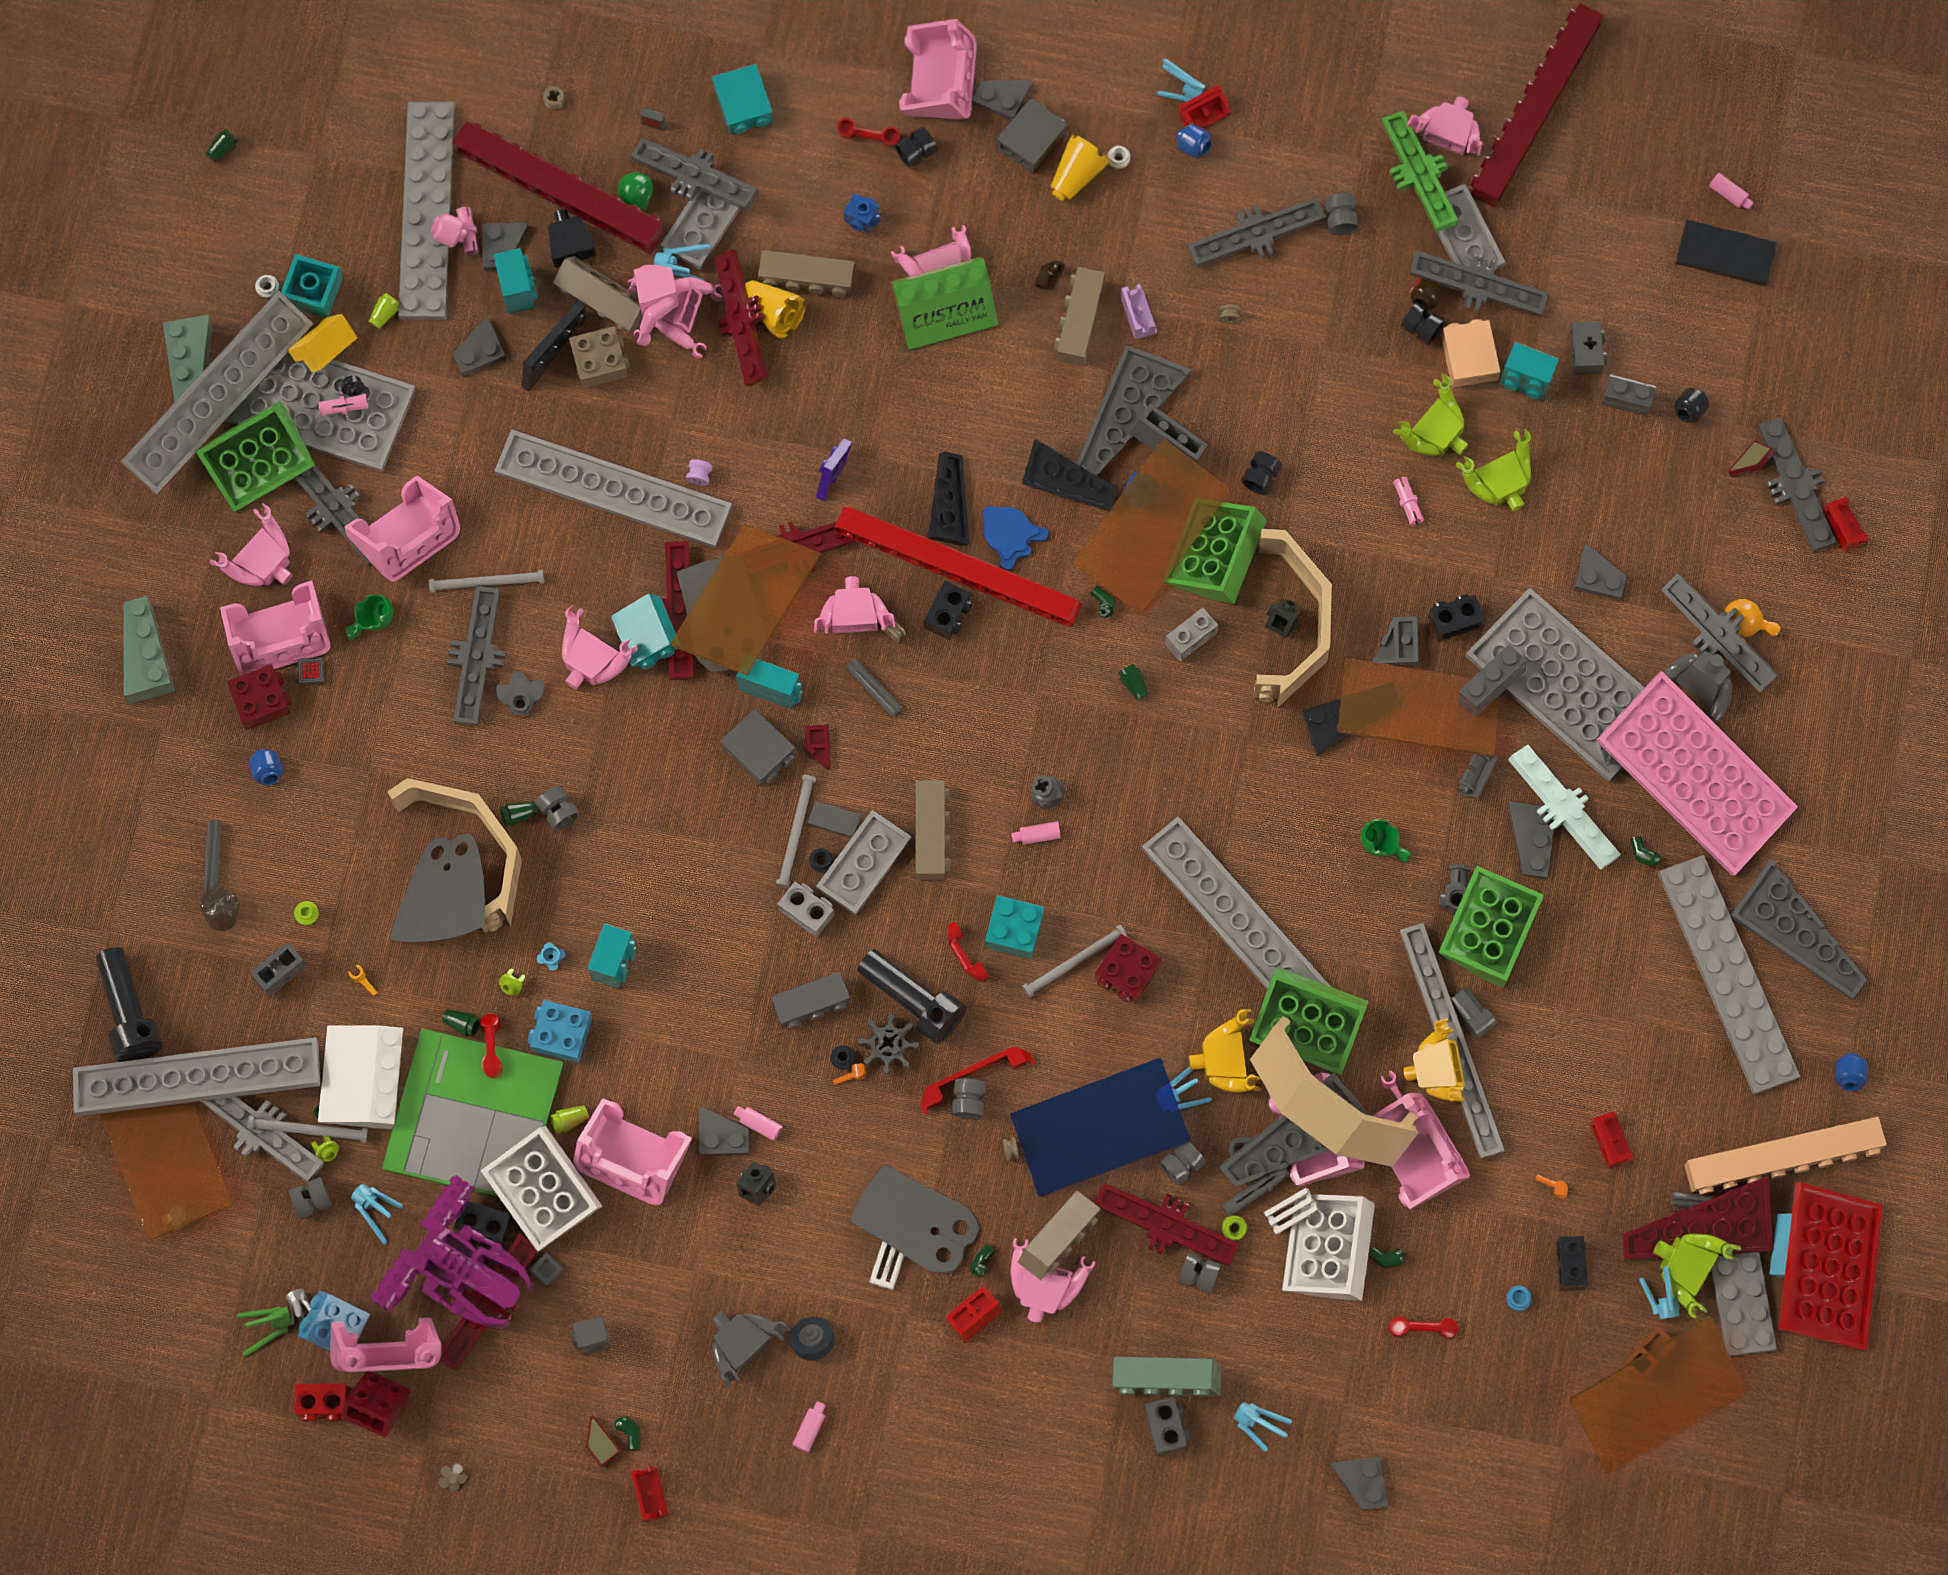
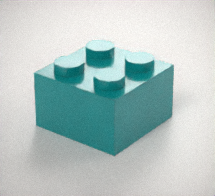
[493,248,538,314]
[281,254,343,318]
[1500,342,1559,400]
[985,895,1044,960]
[587,923,637,989]

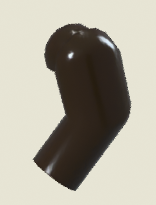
[1035,261,1065,289]

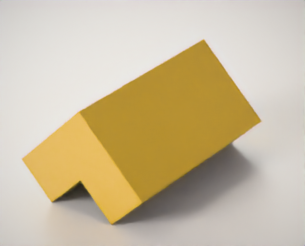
[288,314,357,372]

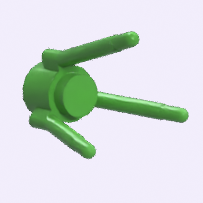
[237,1306,293,1356]

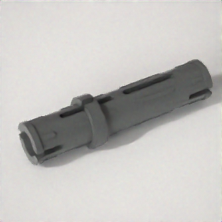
[1221,1167,1290,1217]

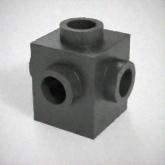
[1265,598,1303,638]
[736,1161,776,1207]

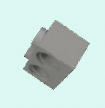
[1165,608,1218,662]
[777,882,834,938]

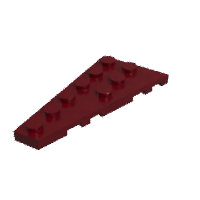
[1622,1176,1773,1259]

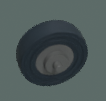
[790,1316,835,1361]

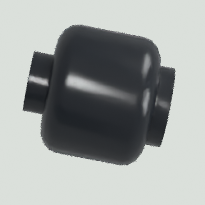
[1674,388,1709,423]

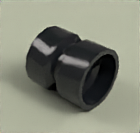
[895,126,938,169]
[1400,302,1445,345]
[1241,451,1283,495]

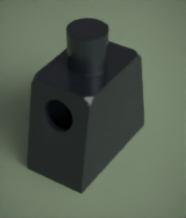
[548,209,597,268]

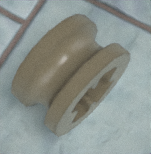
[543,86,565,110]
[1219,305,1240,323]
[884,621,906,643]
[1002,1137,1019,1161]

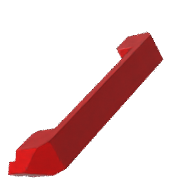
[920,1046,1035,1115]

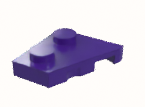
[816,439,852,501]

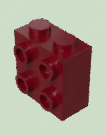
[227,664,292,730]
[1095,934,1162,1004]
[341,1371,412,1438]

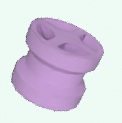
[686,460,712,486]

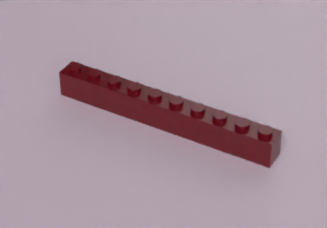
[1470,3,1604,208]
[452,120,665,255]

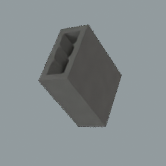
[997,98,1067,174]
[720,709,796,787]

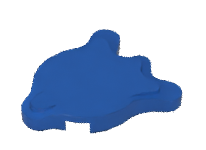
[983,506,1048,571]

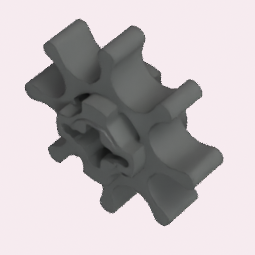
[858,1013,919,1076]

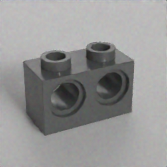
[570,1316,612,1355]
[1144,1397,1190,1456]

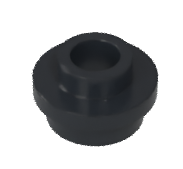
[341,376,365,397]
[809,848,833,873]
[830,1045,855,1070]

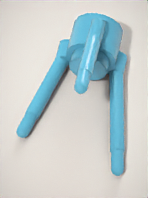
[1157,58,1206,102]
[654,244,711,281]
[1155,1066,1212,1114]
[351,1184,404,1245]
[1640,1266,1680,1319]
[1234,1402,1292,1451]

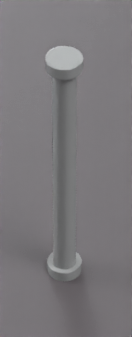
[429,569,544,593]
[775,775,816,889]
[1022,925,1128,998]
[247,1115,368,1143]

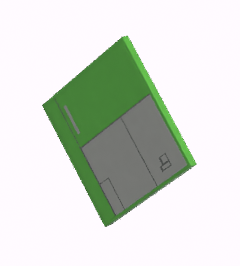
[382,1028,564,1198]

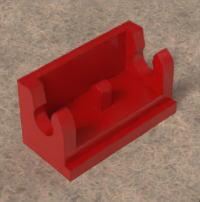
[1178,85,1230,129]
[1823,497,1868,552]
[1590,1111,1634,1169]
[945,1286,1002,1343]
[630,1466,669,1523]

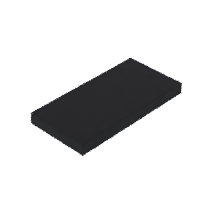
[1675,219,1777,287]

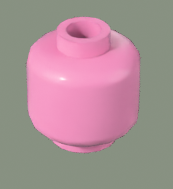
[430,213,467,248]

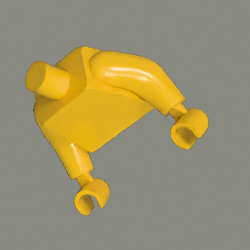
[1189,1009,1261,1093]
[1404,1018,1465,1101]

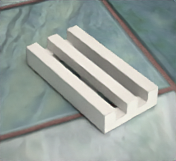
[1264,1188,1319,1234]
[869,1242,905,1291]

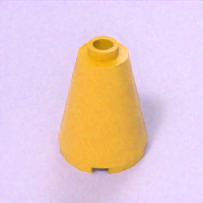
[1051,134,1110,201]
[745,280,805,338]

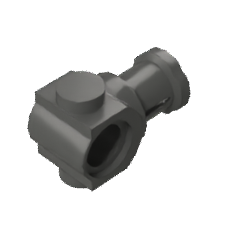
[1030,775,1067,810]
[1439,864,1470,915]

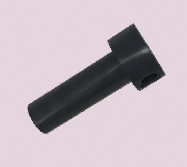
[96,947,163,1062]
[857,949,967,1044]

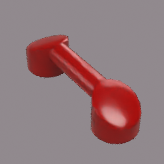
[837,118,901,148]
[947,921,989,982]
[480,1013,503,1078]
[1388,1316,1459,1339]

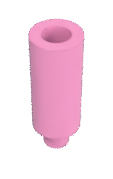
[1709,173,1754,210]
[1011,821,1061,845]
[734,1106,783,1141]
[792,1401,826,1452]

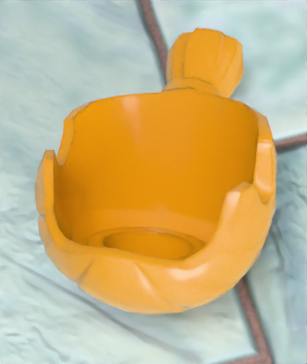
[1725,599,1780,638]

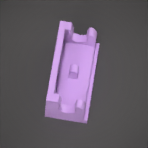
[1121,284,1157,339]

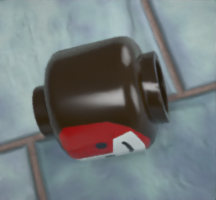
[1410,278,1444,310]

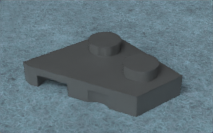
[972,80,1032,121]
[453,317,506,376]
[1372,616,1419,667]
[1331,1456,1388,1511]

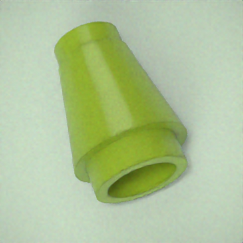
[369,293,400,329]
[551,1105,589,1134]

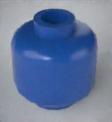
[1176,124,1212,158]
[248,749,283,786]
[1835,1053,1868,1091]

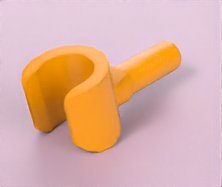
[349,965,378,996]

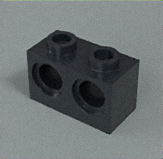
[924,581,973,640]
[1428,594,1485,641]
[454,1201,513,1247]
[1556,1236,1588,1291]

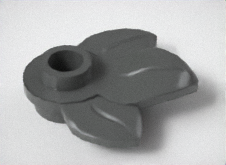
[496,670,544,716]

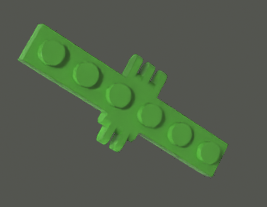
[1382,111,1458,233]

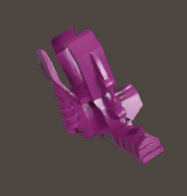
[371,1175,533,1329]

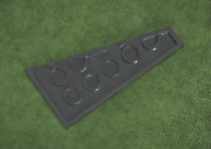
[1077,345,1191,476]
[1731,858,1867,1001]
[1220,1072,1370,1186]

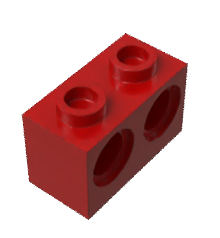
[295,1383,349,1422]

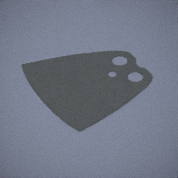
[389,834,485,942]

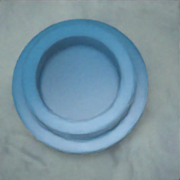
[1506,1286,1531,1311]

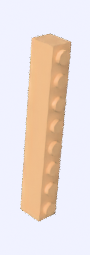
[1684,1117,1886,1195]

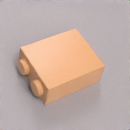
[1441,319,1500,388]

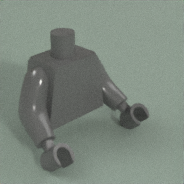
[1650,651,1732,723]
[711,1311,791,1388]

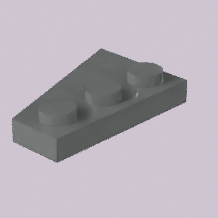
[1507,801,1554,880]

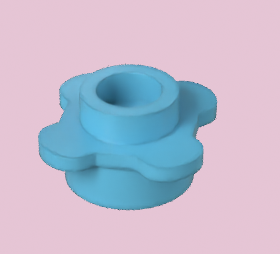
[537,942,566,971]

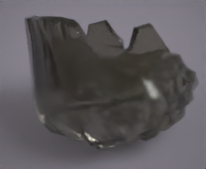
[199,886,240,931]

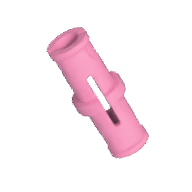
[456,207,479,256]
[319,394,369,416]
[1393,477,1424,526]

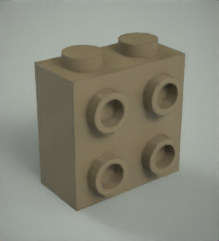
[569,326,630,389]

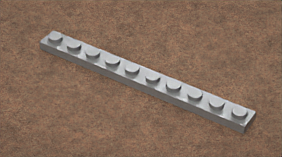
[1399,923,1505,1160]

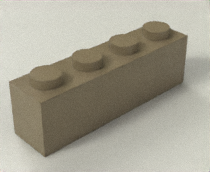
[758,250,855,297]
[553,256,643,331]
[1053,267,1105,366]
[916,780,950,880]
[1017,1191,1100,1280]

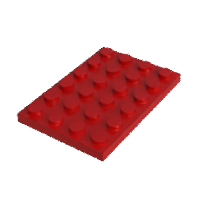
[1778,1182,1883,1351]

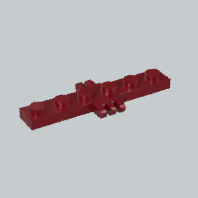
[714,249,768,387]
[732,521,857,578]
[662,541,694,680]
[1094,1182,1240,1267]
[439,1234,539,1373]

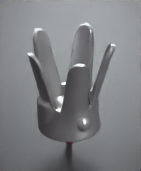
[286,1287,311,1324]

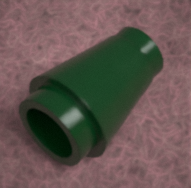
[205,129,239,163]
[1118,664,1149,700]
[500,801,538,826]
[442,1009,480,1037]

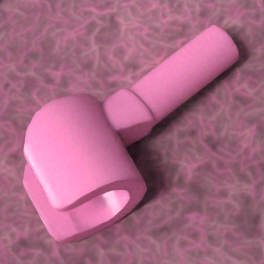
[1381,1071,1403,1099]

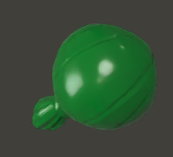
[618,172,653,210]
[345,594,394,640]
[1360,819,1412,863]

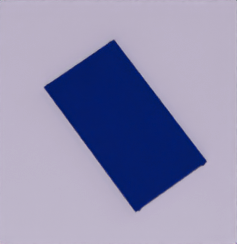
[1010,1057,1191,1197]

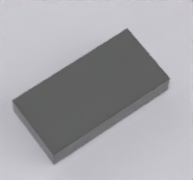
[808,801,861,838]

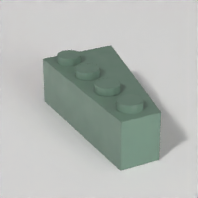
[163,315,214,402]
[124,596,175,705]
[1113,1357,1222,1397]

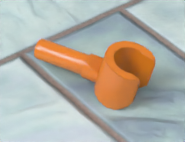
[833,1063,866,1085]
[1535,1175,1568,1198]

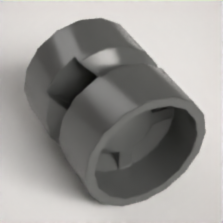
[1325,193,1359,235]
[536,785,580,831]
[952,1078,986,1119]
[1159,1140,1206,1186]
[288,1177,333,1220]
[1178,1252,1221,1294]

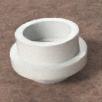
[1107,146,1130,169]
[255,275,279,298]

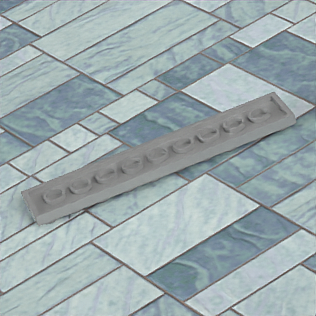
[399,102,455,320]
[120,291,313,494]
[495,429,732,548]
[1141,817,1331,990]
[1658,855,1800,1095]
[73,1037,320,1117]

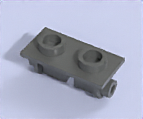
[1458,747,1498,798]

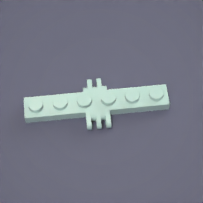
[1508,745,1621,870]

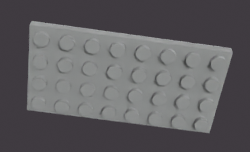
[225,329,416,473]
[1466,588,1645,782]

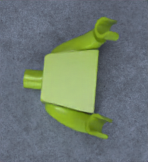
[1393,374,1469,456]
[1456,428,1531,512]
[1654,1234,1741,1320]

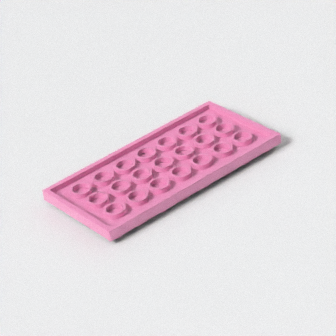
[1596,671,1798,876]

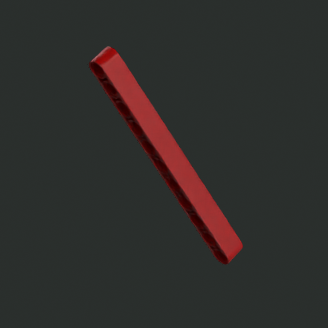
[834,507,1082,627]

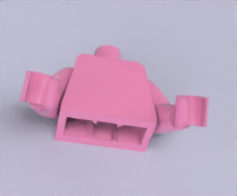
[1406,97,1483,156]
[891,225,971,276]
[627,265,691,346]
[655,277,723,359]
[210,503,293,586]
[814,576,896,634]
[562,605,638,690]
[1011,1238,1095,1322]

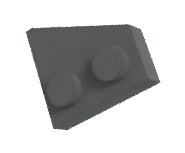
[482,222,528,271]
[1574,544,1626,600]
[699,1108,749,1156]

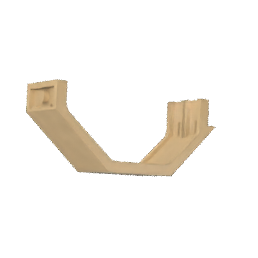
[1254,529,1332,708]
[388,778,522,933]
[1250,1016,1419,1167]

